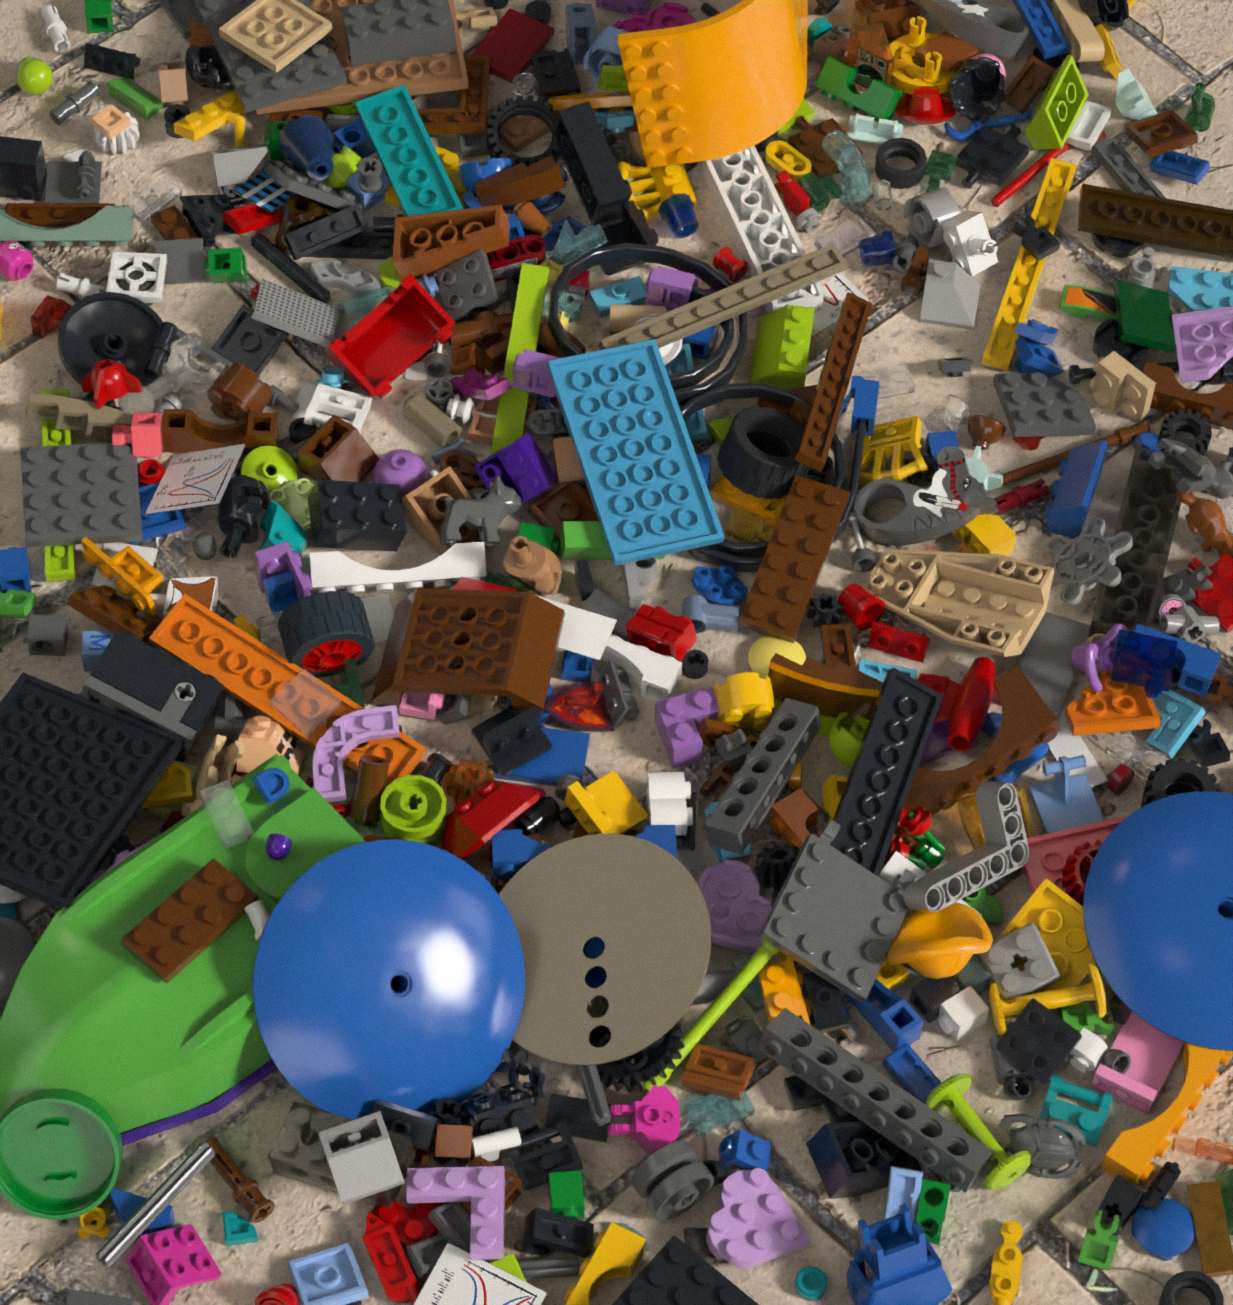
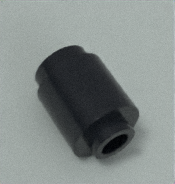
[515,796,560,836]

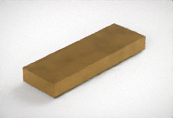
[1187,1181,1233,1277]

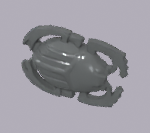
[997,1114,1086,1179]

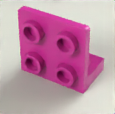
[124,1224,221,1305]

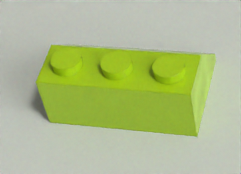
[1025,55,1089,150]
[749,304,815,390]

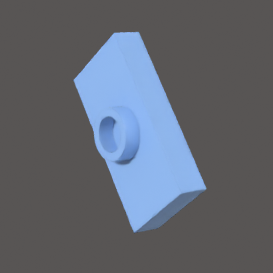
[883,1166,923,1224]

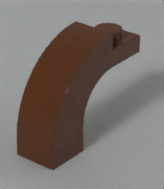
[485,323,586,375]

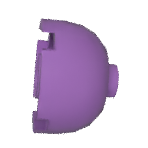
[372,449,429,499]

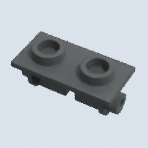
[598,661,639,726]

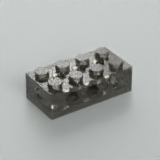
[268,1101,416,1209]

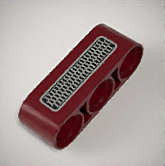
[486,235,546,282]

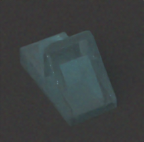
[553,219,608,265]

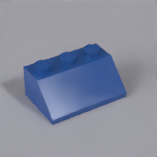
[1044,440,1108,539]

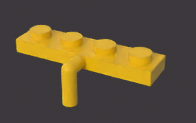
[174,89,245,147]

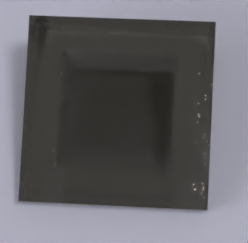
[683,1227,724,1265]

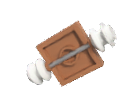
[447,394,556,445]

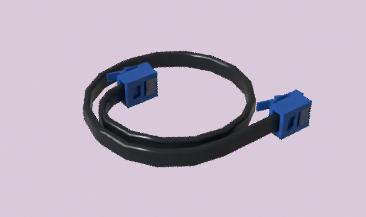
[680,375,880,573]

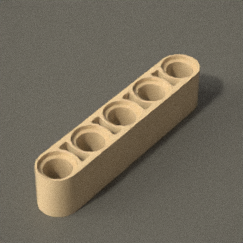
[1045,0,1105,63]

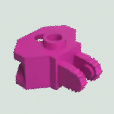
[608,1086,680,1156]

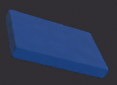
[493,727,590,786]

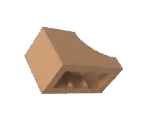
[158,62,188,106]

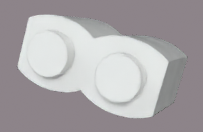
[646,772,693,835]

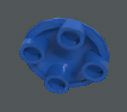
[691,566,748,605]
[1131,1198,1196,1261]

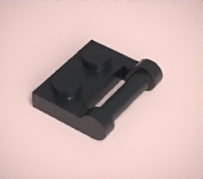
[507,1117,583,1192]

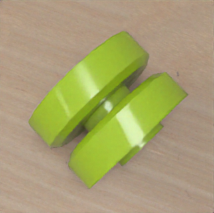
[380,775,447,846]

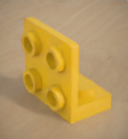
[565,771,648,835]

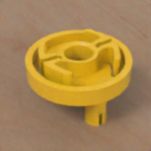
[884,16,962,95]

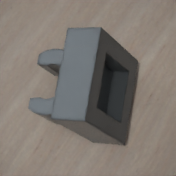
[715,729,753,768]

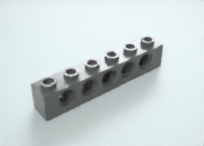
[704,698,822,855]

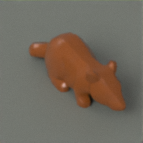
[1176,490,1233,558]

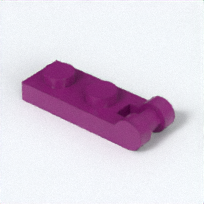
[449,368,512,401]

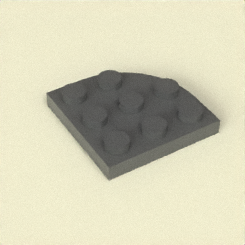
[993,372,1096,437]

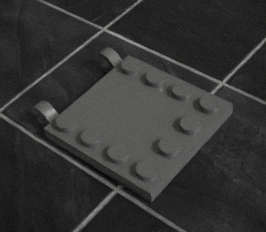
[758,819,916,1003]

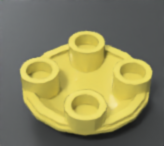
[748,635,806,679]

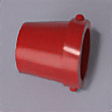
[837,583,885,631]

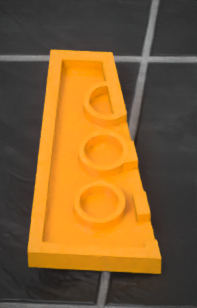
[548,91,633,113]

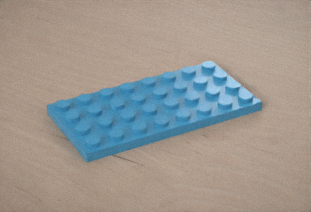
[546,339,725,566]

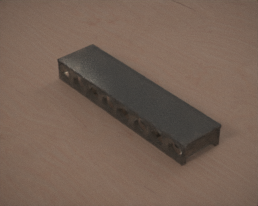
[1088,442,1181,644]

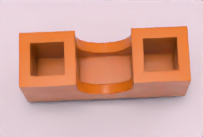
[769,788,819,851]

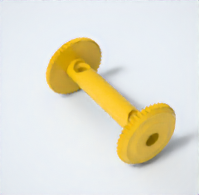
[989,964,1106,1036]

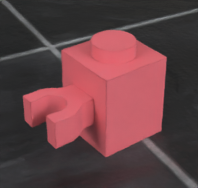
[112,413,163,459]

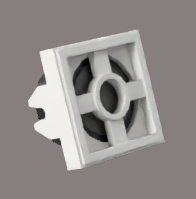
[105,251,167,306]

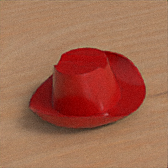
[895,86,956,125]

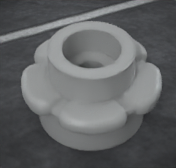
[796,208,822,232]

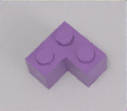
[654,687,719,768]

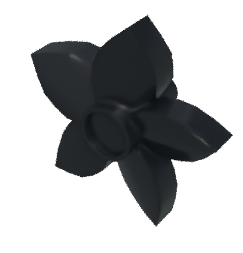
[496,1048,530,1084]
[523,1067,545,1106]

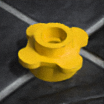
[77,1207,110,1239]

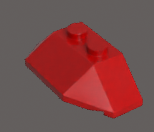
[441,780,546,860]

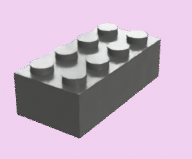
[341,0,456,67]

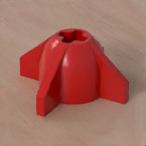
[81,359,143,409]

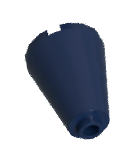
[279,115,333,180]

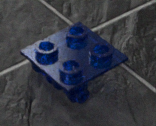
[1110,629,1178,699]

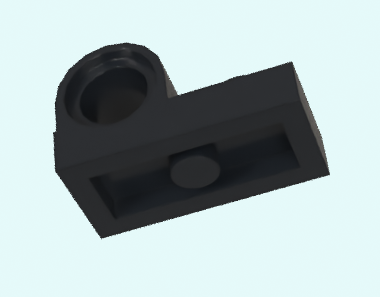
[522,1207,594,1258]

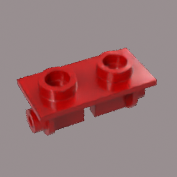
[867,621,931,663]

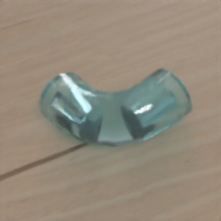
[822,130,872,202]

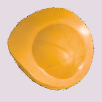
[887,902,993,979]

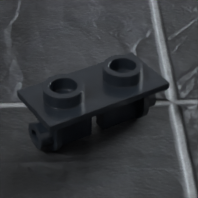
[84,43,141,79]

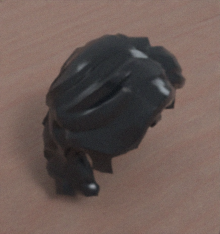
[185,44,234,91]

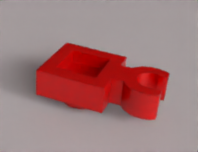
[775,171,810,217]

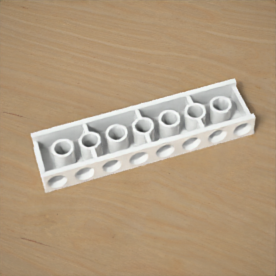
[697,145,824,314]

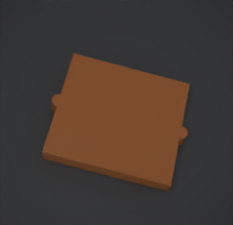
[915,31,978,73]

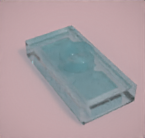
[337,286,395,316]
[684,1090,755,1136]

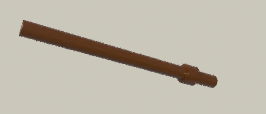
[1001,422,1151,486]

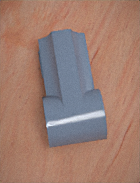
[682,595,740,634]

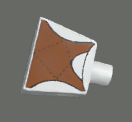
[150,576,219,618]

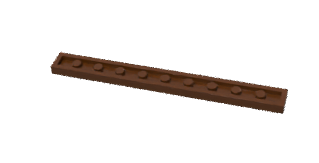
[795,292,872,472]

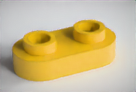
[765,140,812,183]

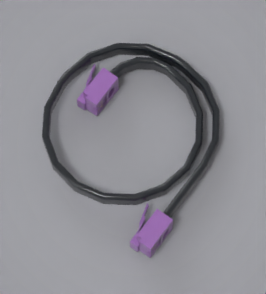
[512,243,748,406]

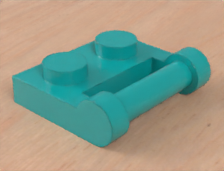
[1037,1075,1114,1148]

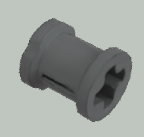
[357,157,382,193]

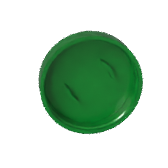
[0,1089,123,1220]

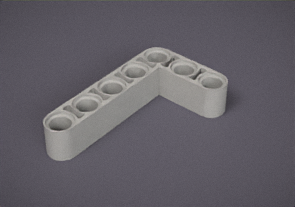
[904,781,1030,912]

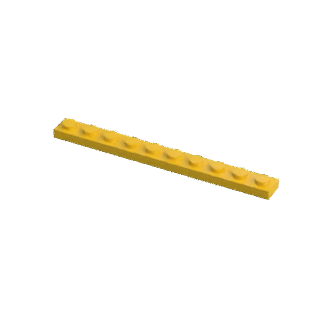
[981,158,1077,371]

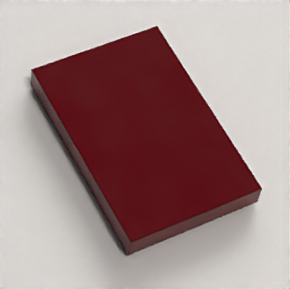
[470,8,554,84]

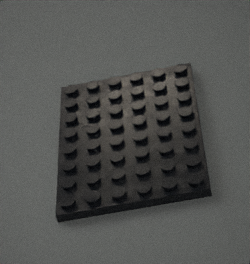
[0,672,184,910]

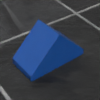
[110,1187,175,1243]

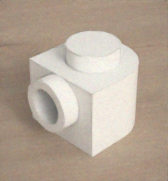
[1068,1028,1108,1072]

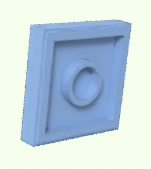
[287,1242,369,1305]

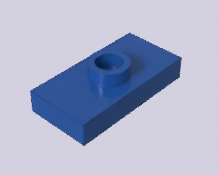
[1149,151,1210,185]
[882,1043,941,1104]

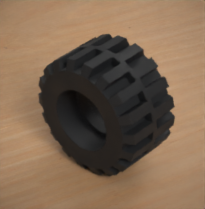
[1141,758,1221,808]

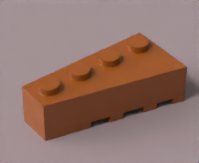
[392,205,510,281]

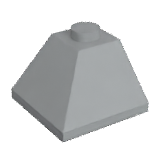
[210,144,267,190]
[919,259,980,330]

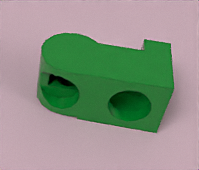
[916,1179,951,1245]

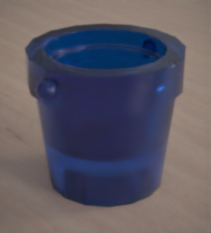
[658,193,699,238]
[859,230,896,267]

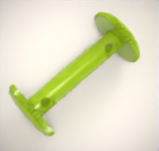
[925,1073,1031,1190]

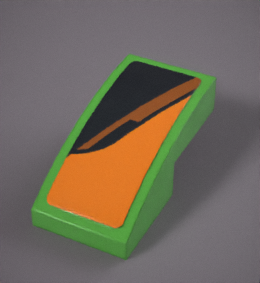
[1059,285,1117,322]

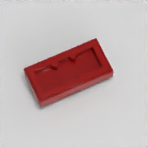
[223,203,281,235]

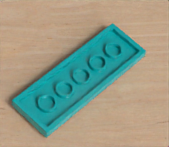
[355,85,463,216]

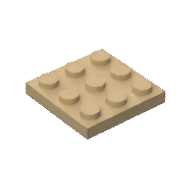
[219,0,332,73]

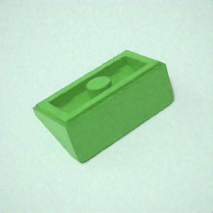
[107,77,165,121]

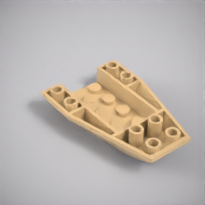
[862,549,1054,657]

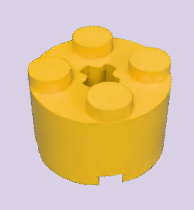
[713,672,776,731]

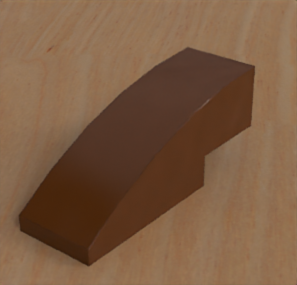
[474,156,565,207]

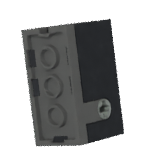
[81,629,224,763]

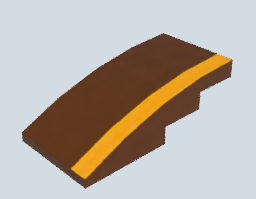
[768,653,884,721]

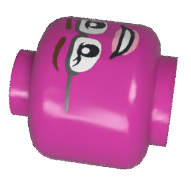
[0,240,34,281]

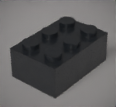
[307,479,407,552]

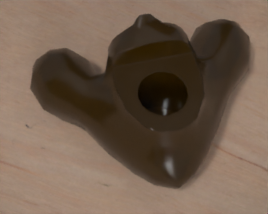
[275,193,340,252]

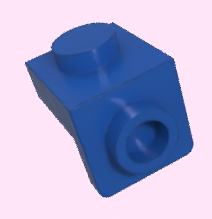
[263,571,299,621]
[718,1129,772,1172]

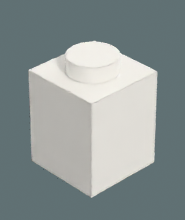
[938,986,989,1042]

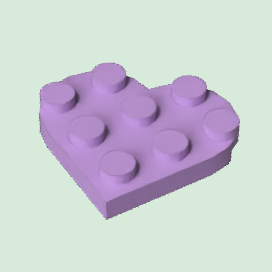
[698,860,772,953]
[706,1168,810,1269]

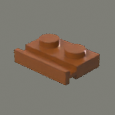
[680,1043,756,1101]

